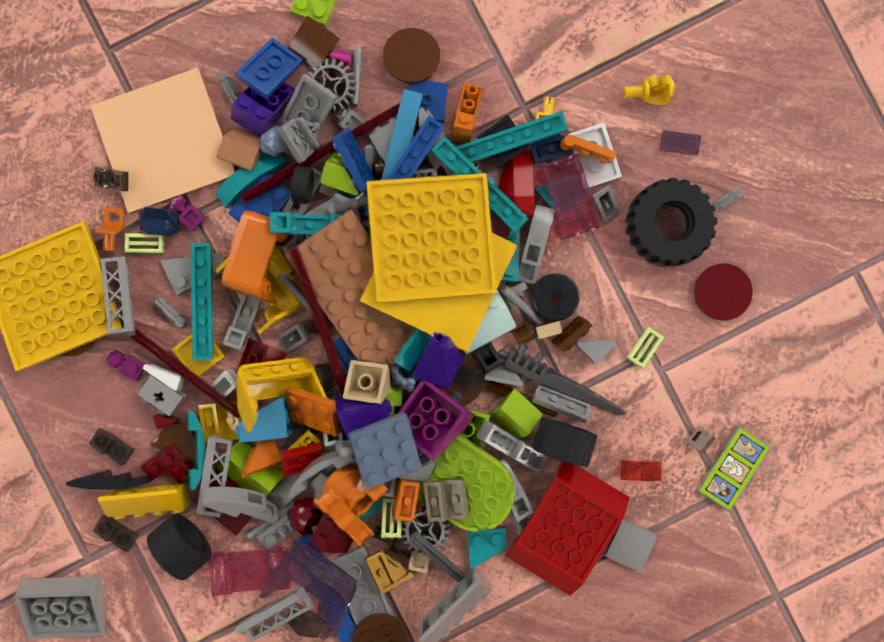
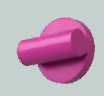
[330,50,351,69]

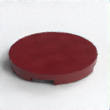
[694,263,753,321]

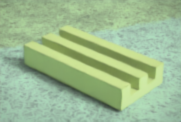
[124,233,165,253]
[626,327,664,369]
[381,498,402,539]

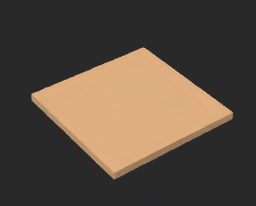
[90,68,236,214]

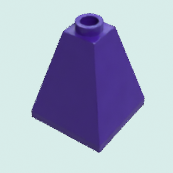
[412,332,463,390]
[335,396,393,441]

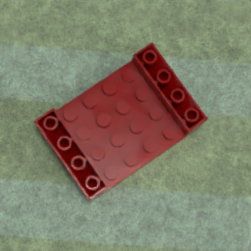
[504,461,630,596]

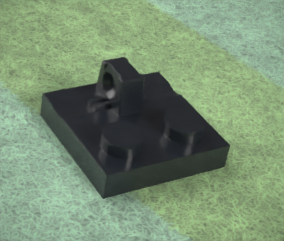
[477,115,530,169]

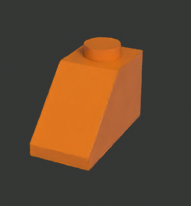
[241,439,282,479]

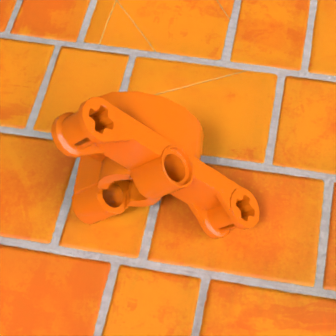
[314,464,388,548]

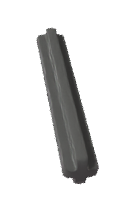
[410,532,465,582]

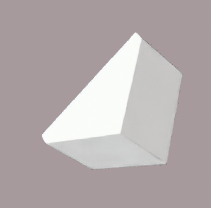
[211,369,237,398]

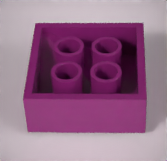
[398,380,475,461]

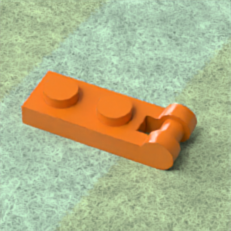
[560,134,617,164]

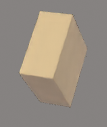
[534,321,563,339]

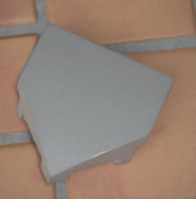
[277,117,320,163]

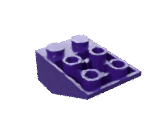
[230,82,295,137]

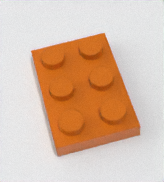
[284,386,341,436]

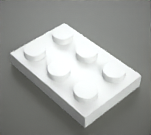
[568,123,622,189]

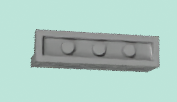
[101,256,136,336]
[196,434,233,517]
[235,586,314,642]

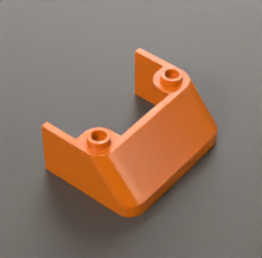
[222,211,288,304]

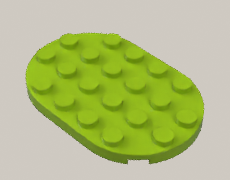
[411,435,515,532]

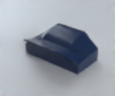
[530,134,573,164]
[139,207,180,236]

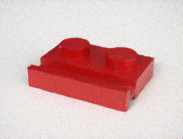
[281,443,322,476]

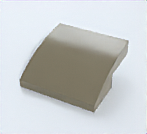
[423,478,470,521]

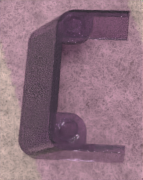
[259,542,357,640]

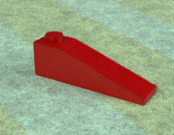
[498,143,534,218]

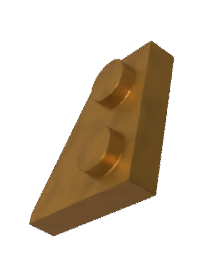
[364,549,414,595]

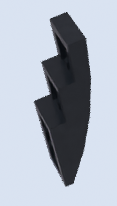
[66,469,153,490]

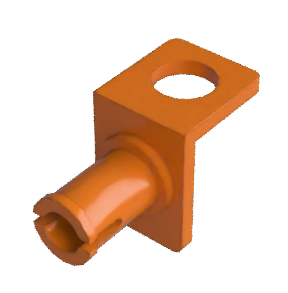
[96,206,125,251]

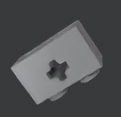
[138,375,187,417]

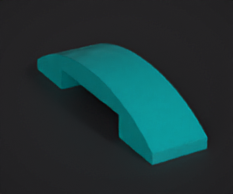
[216,153,287,208]
[270,212,343,236]
[186,411,206,490]

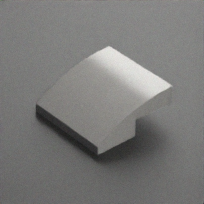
[605,519,657,572]

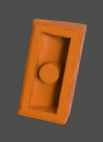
[392,478,420,522]

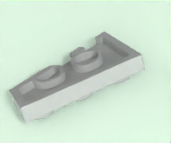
[160,253,225,295]

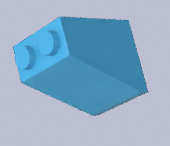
[236,396,294,443]

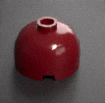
[290,496,324,537]

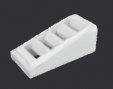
[143,364,185,391]

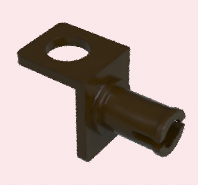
[372,526,411,561]

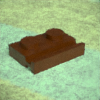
[551,316,592,352]

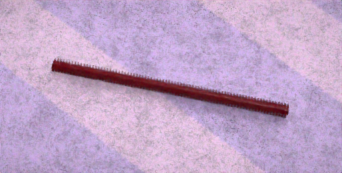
[240,102,401,203]
[287,245,347,396]
[123,321,241,419]

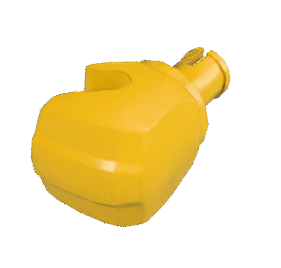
[623,74,675,105]

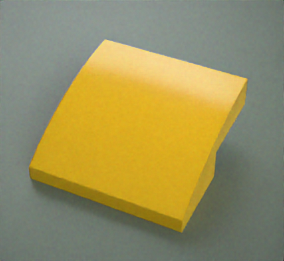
[198,400,242,443]

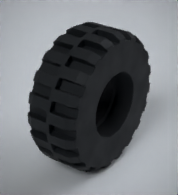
[626,178,717,267]

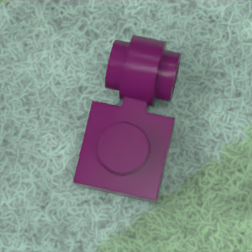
[169,195,207,231]
[107,349,146,381]

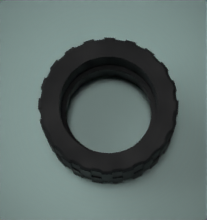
[532,417,598,467]
[147,514,212,580]

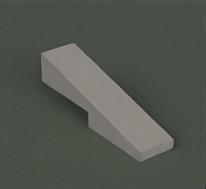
[476,420,549,474]

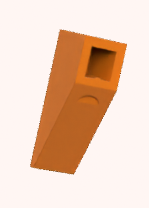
[451,83,483,144]

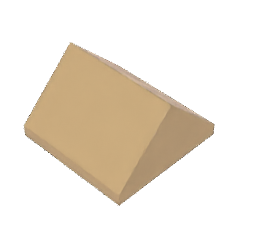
[343,360,390,404]

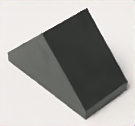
[474,342,504,373]

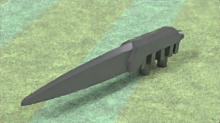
[498,343,627,415]

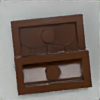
[288,15,340,69]

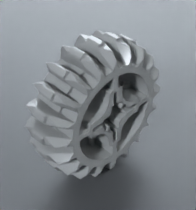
[307,59,357,112]
[401,505,451,556]

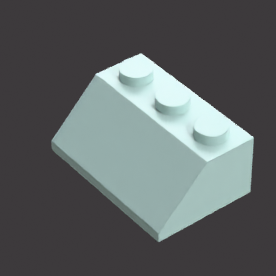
[464,290,517,355]

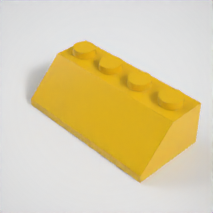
[98,483,190,519]

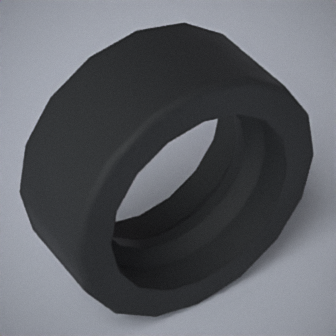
[291,166,314,205]

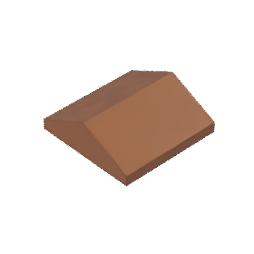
[216,128,263,171]

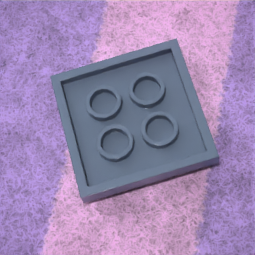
[348,412,422,490]

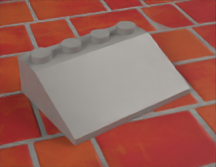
[419,568,491,642]
[14,576,106,639]

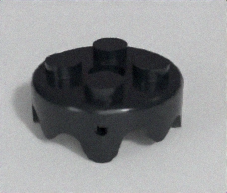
[531,273,580,321]

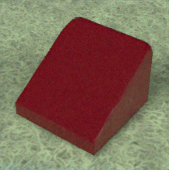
[152,414,180,429]

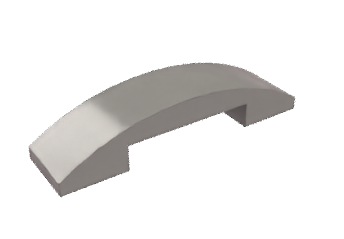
[223,277,268,350]
[288,450,355,499]

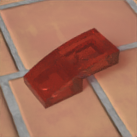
[621,460,662,481]

